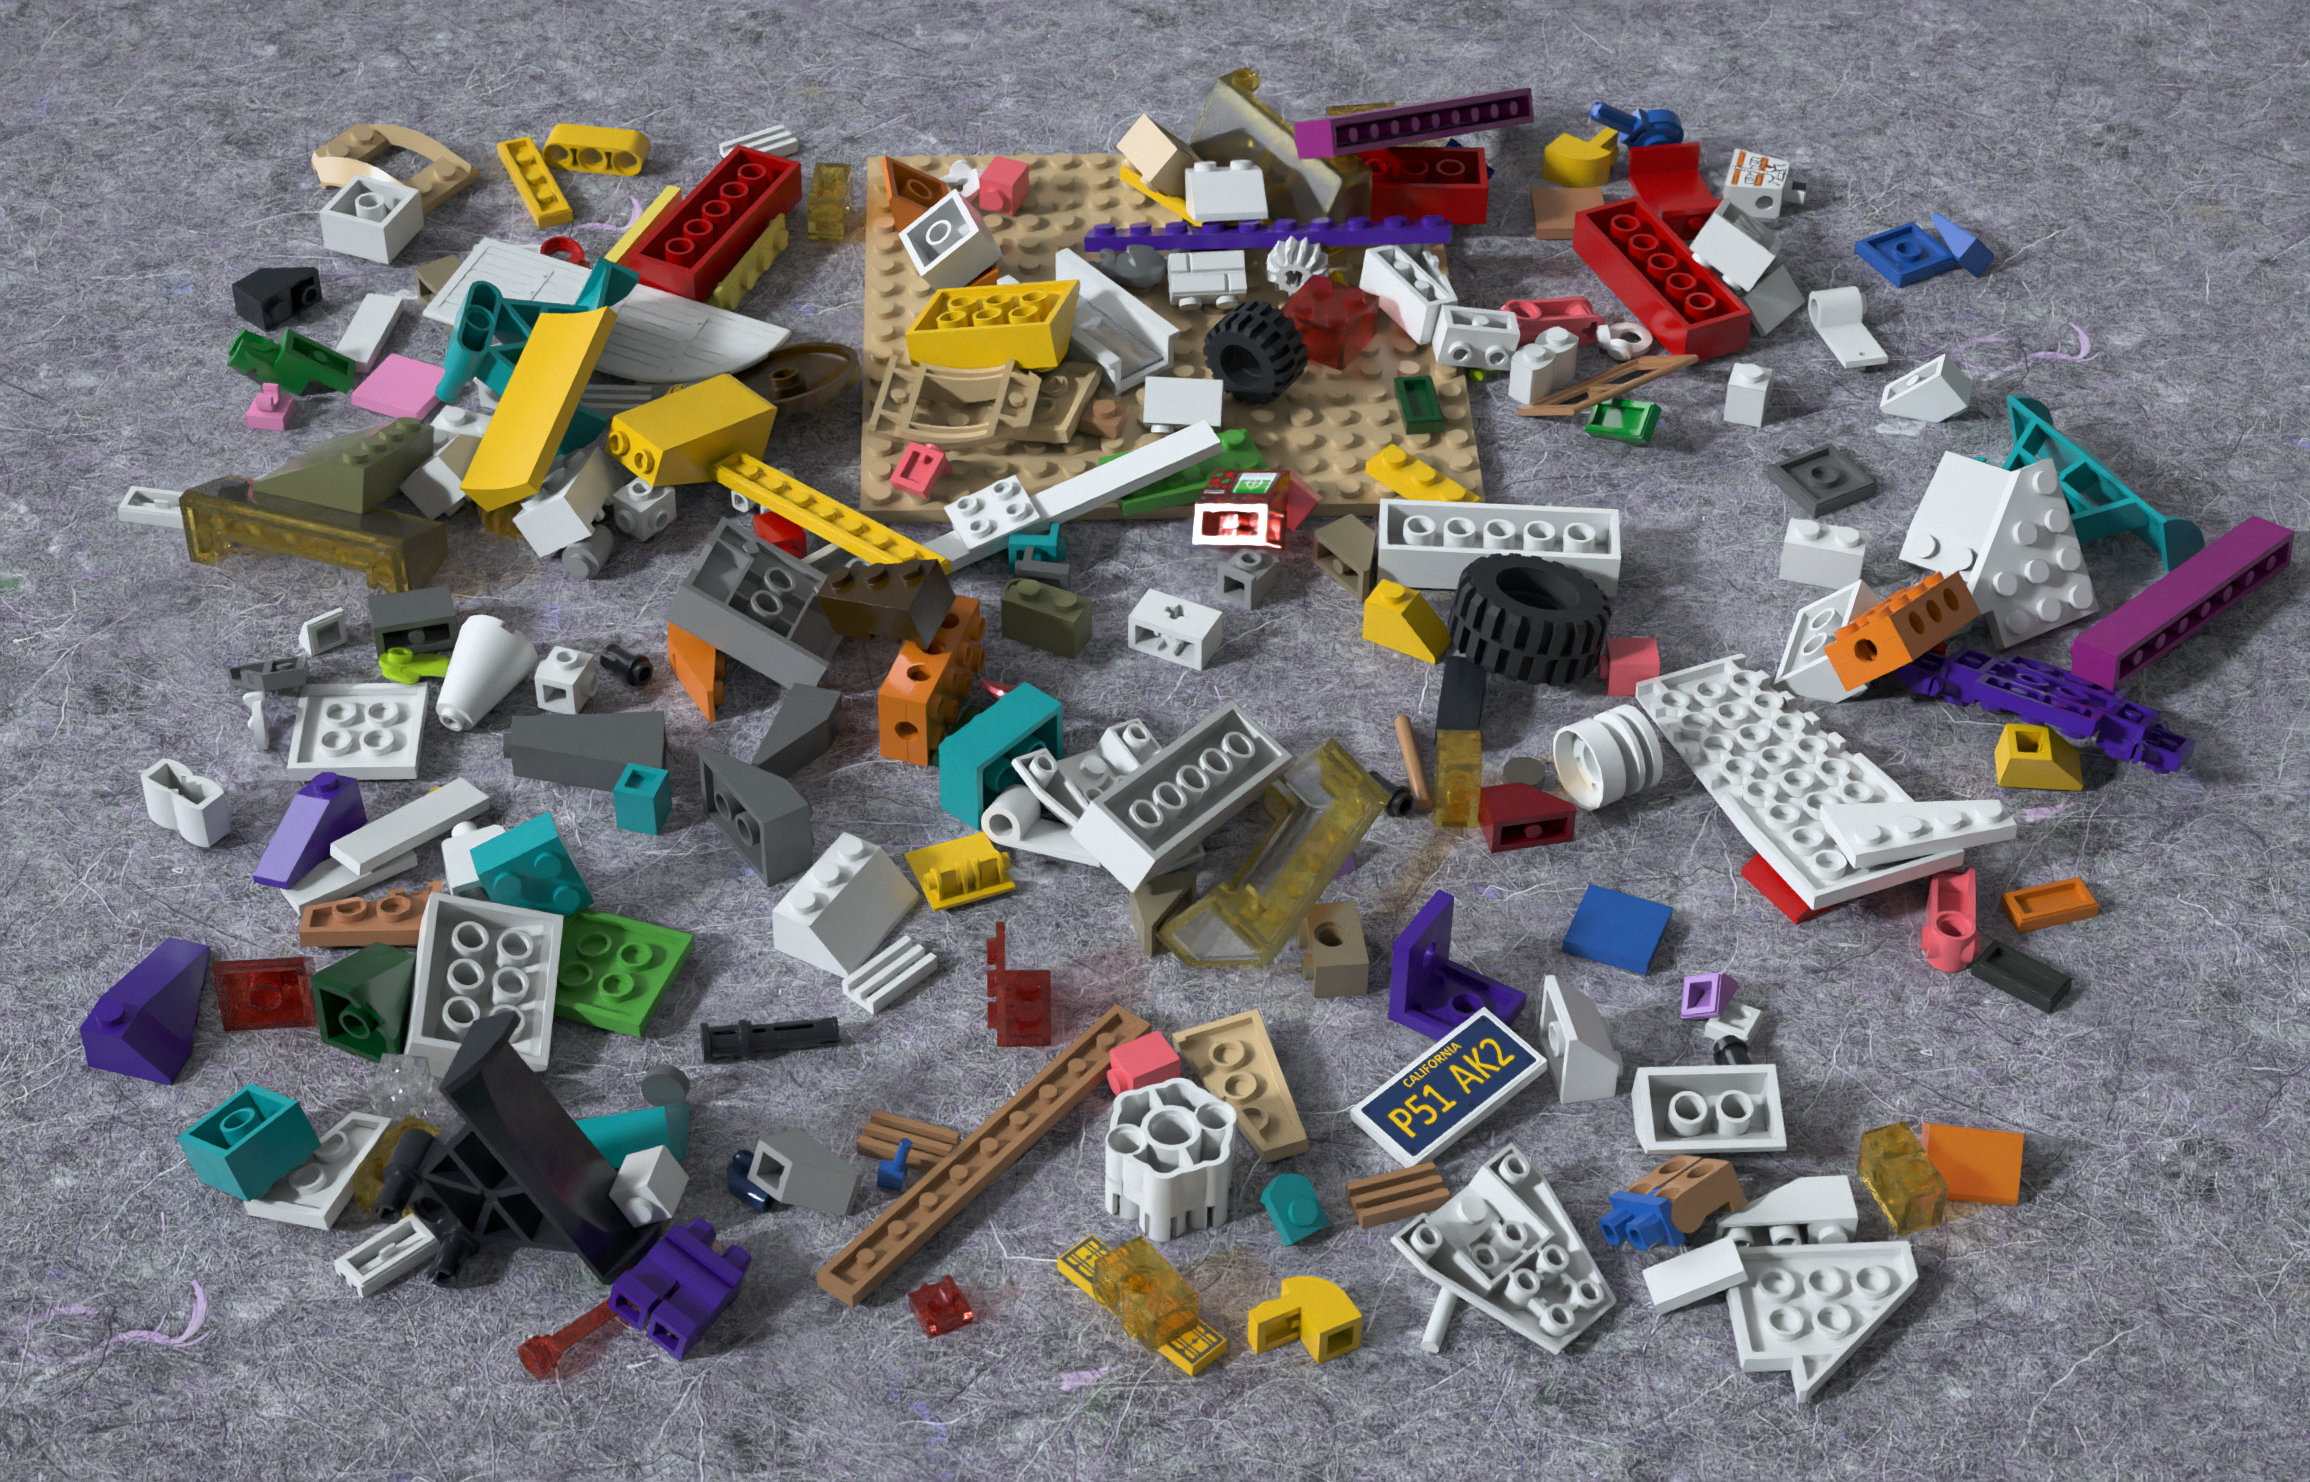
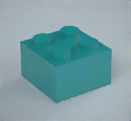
[469,811,595,918]
[177,1083,322,1202]

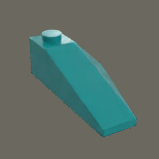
[574,1102,691,1168]

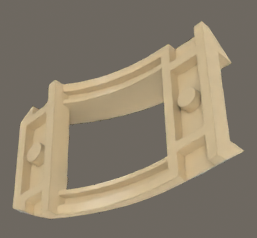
[311,123,481,216]
[868,354,1042,450]

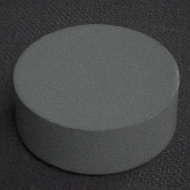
[1502,757,1545,790]
[641,1064,690,1107]

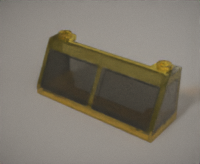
[1188,67,1373,256]
[178,474,449,594]

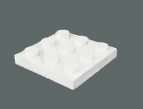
[287,682,429,781]

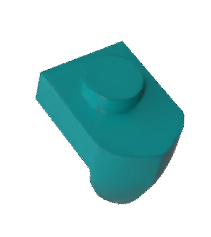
[1260,1173,1330,1246]

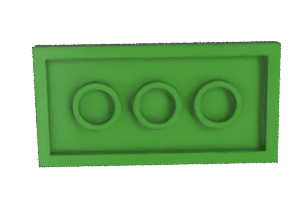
[1099,428,1271,517]

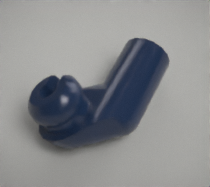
[727,1150,775,1213]

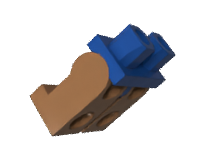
[1599,1154,1748,1251]

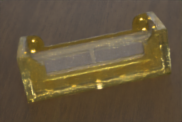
[1155,737,1392,966]

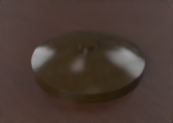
[724,342,862,418]

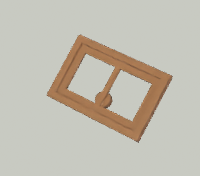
[1517,354,1699,416]

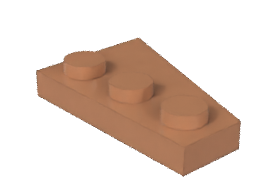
[299,880,444,948]

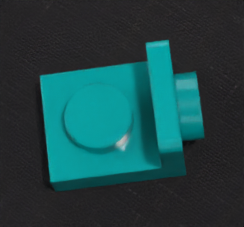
[1008,522,1067,575]

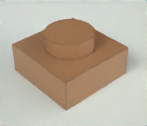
[1080,397,1129,440]

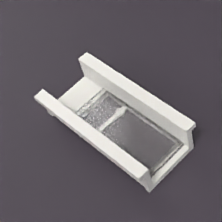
[997,248,1180,395]

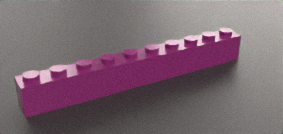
[1294,87,1534,159]

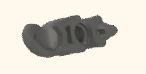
[1088,244,1187,289]

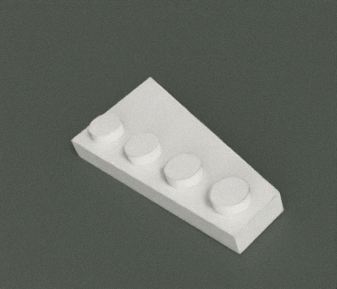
[1819,800,2017,869]

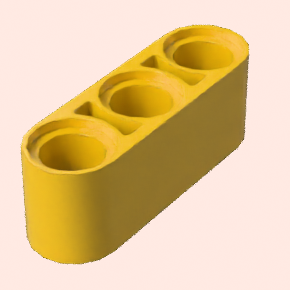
[542,123,650,176]

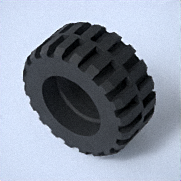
[1448,553,1612,686]

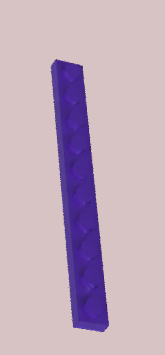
[1084,215,1453,252]

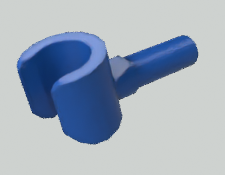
[877,1138,912,1190]

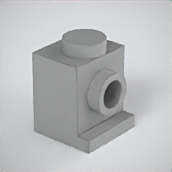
[1217,547,1277,611]

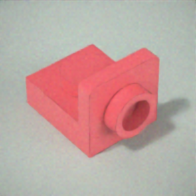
[889,441,953,500]

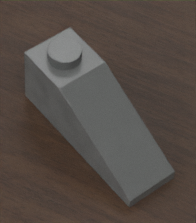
[751,683,848,779]

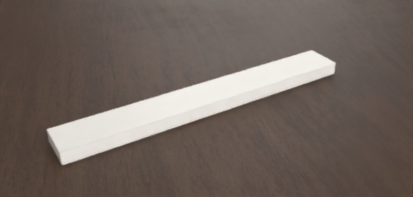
[922,419,1223,572]

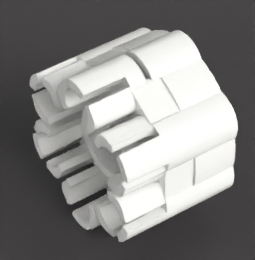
[1105,1078,1237,1242]

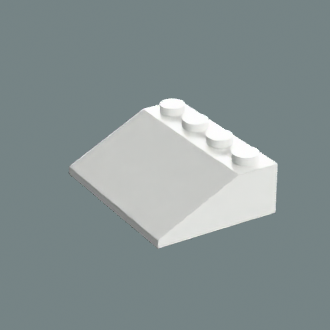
[401,891,564,1078]

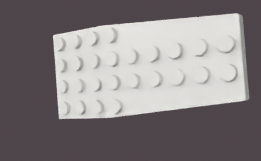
[1635,653,1965,911]

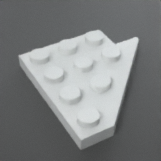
[1967,458,2100,649]
[1725,1241,1918,1403]

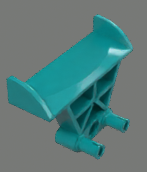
[435,256,640,456]
[1972,394,2205,573]

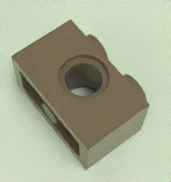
[1295,901,1369,998]

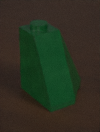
[310,942,416,1071]

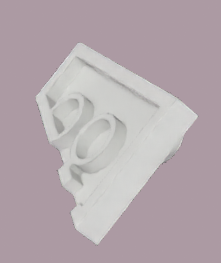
[243,1111,397,1230]

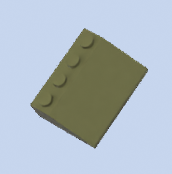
[253,417,434,514]

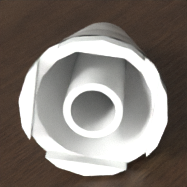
[436,615,538,731]

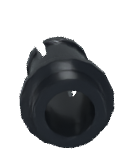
[600,644,653,686]
[1359,770,1414,817]
[1713,1035,1753,1065]

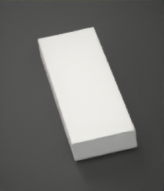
[335,293,404,373]
[280,849,418,917]

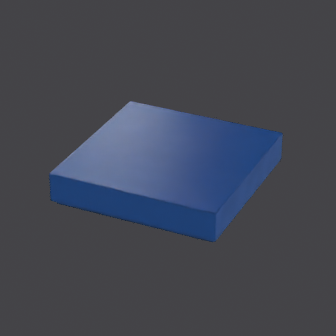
[1854,222,1957,289]
[1562,884,1673,975]

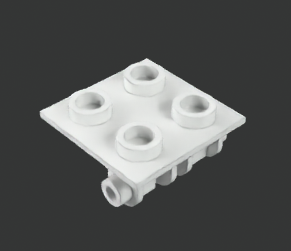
[944,475,1042,553]

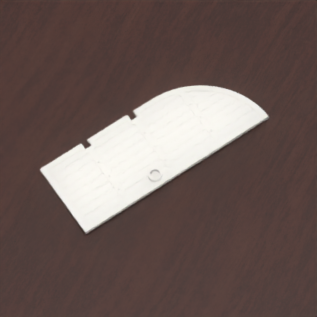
[423,237,792,384]

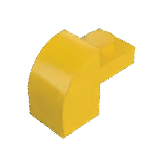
[1542,127,1619,188]
[1247,1276,1363,1365]

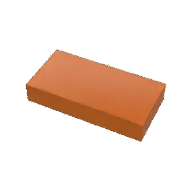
[1999,876,2099,934]

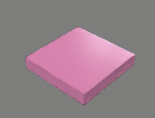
[351,353,445,422]

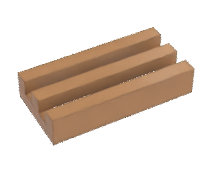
[856,1109,960,1173]
[1345,1161,1450,1229]

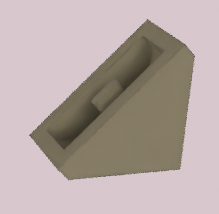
[1129,871,1197,958]

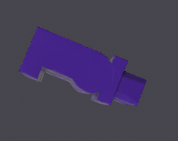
[607,1217,752,1361]

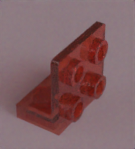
[987,921,1051,1047]

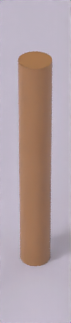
[1394,715,1433,812]

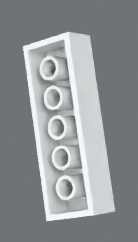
[1377,499,1621,597]
[1070,700,1293,893]

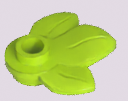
[378,647,451,685]

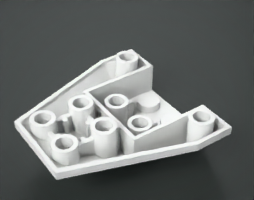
[1011,718,1206,876]
[1390,1143,1617,1355]

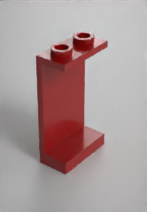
[1628,142,1730,241]

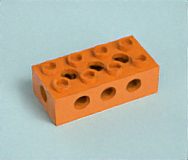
[1823,570,1981,692]
[878,594,986,767]

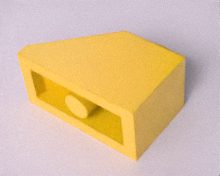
[1362,579,1452,664]

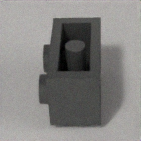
[367,585,458,660]

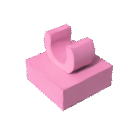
[245,383,296,431]

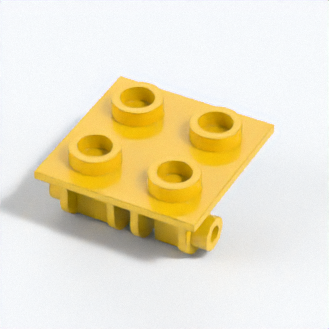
[904,831,1016,912]

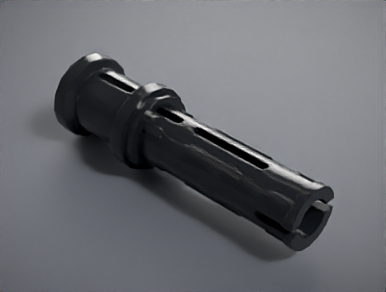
[700,1016,839,1063]

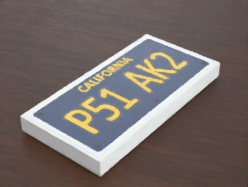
[1350,1007,1547,1168]

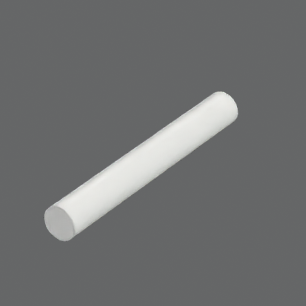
[1420,1243,1475,1353]

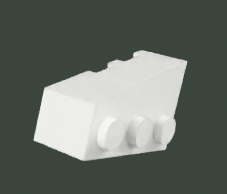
[1359,244,1458,345]
[512,446,625,558]

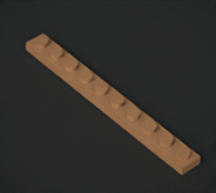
[816,1004,1152,1308]

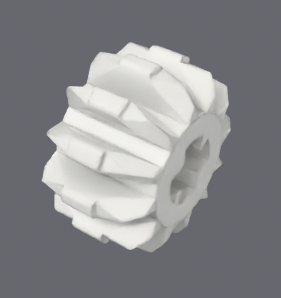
[1266,235,1329,299]

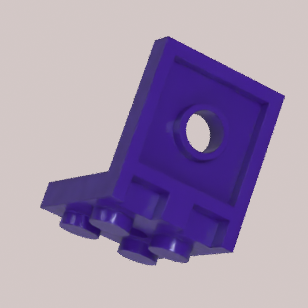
[1388,889,1527,1041]

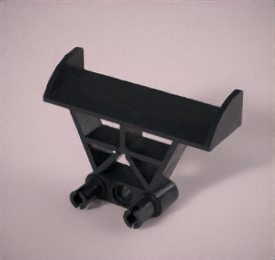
[371,1010,677,1288]

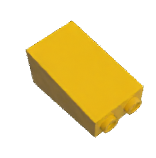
[604,373,778,487]

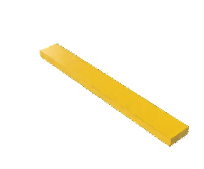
[710,450,952,575]

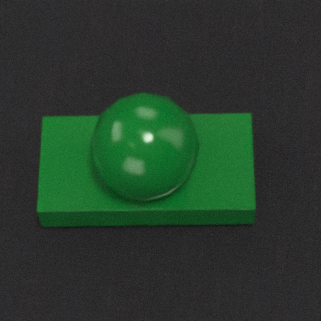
[1585,398,1662,446]

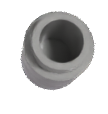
[562,523,613,579]

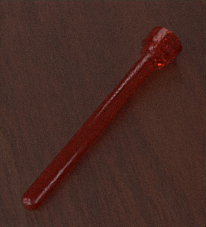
[517,1245,713,1379]

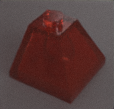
[212,957,317,1031]

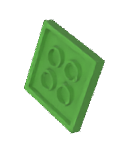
[553,908,694,1038]

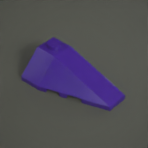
[79,937,211,1086]

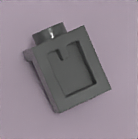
[1014,546,1070,592]

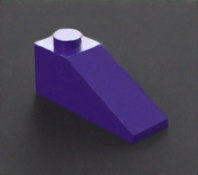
[252,772,368,890]

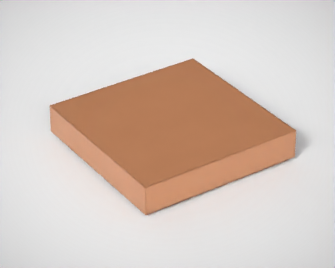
[1530,188,1604,239]

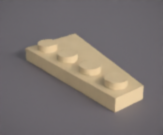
[1172,1008,1310,1164]

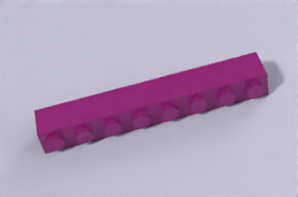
[2070,515,2295,691]

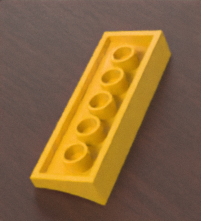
[460,306,618,512]

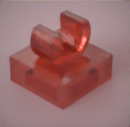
[908,1274,973,1339]

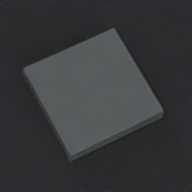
[1767,443,1877,518]

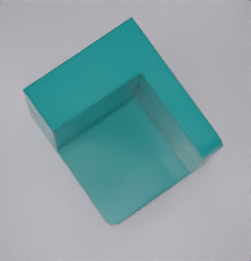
[613,762,672,836]

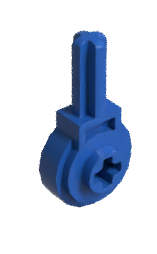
[1589,102,1684,152]

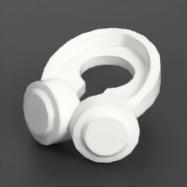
[940,160,984,202]
[1596,322,1653,362]

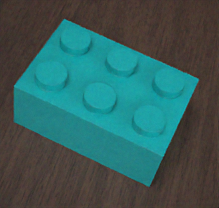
[939,681,1063,831]

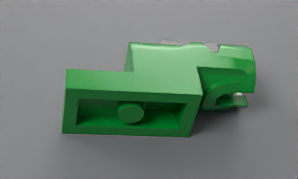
[227,329,356,396]

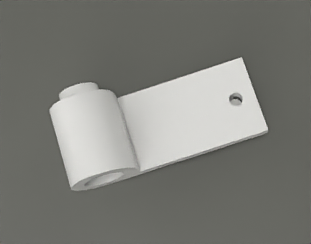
[1808,286,1888,371]
[981,784,1102,867]

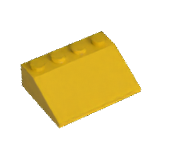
[905,279,1080,372]

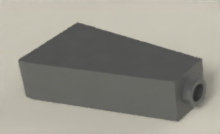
[503,711,667,792]

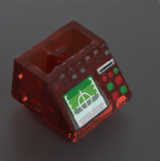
[1193,470,1290,550]

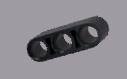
[1434,655,1487,750]

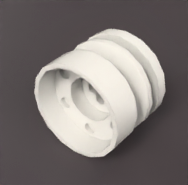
[1553,704,1663,811]

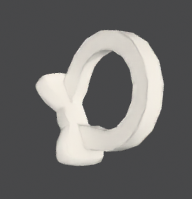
[243,691,271,750]

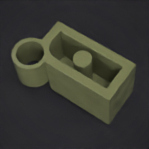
[1001,578,1092,660]

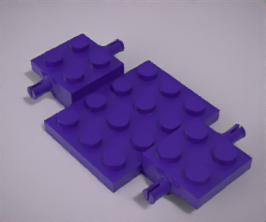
[1895,646,2197,774]

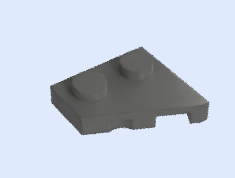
[227,654,310,696]

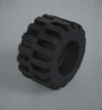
[1203,300,1308,406]

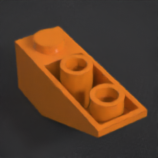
[667,622,726,722]

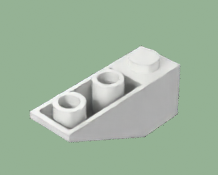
[1713,1175,1859,1247]

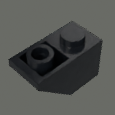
[232,267,323,332]

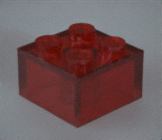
[1281,274,1379,371]

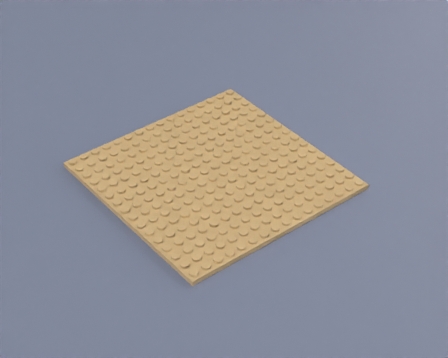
[860,150,1486,523]

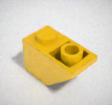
[1994,723,2083,791]

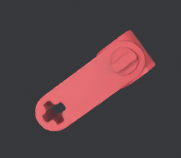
[1499,297,1606,351]
[1921,866,1980,972]

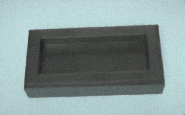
[1971,940,2073,1014]

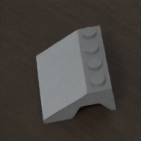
[663,516,843,690]

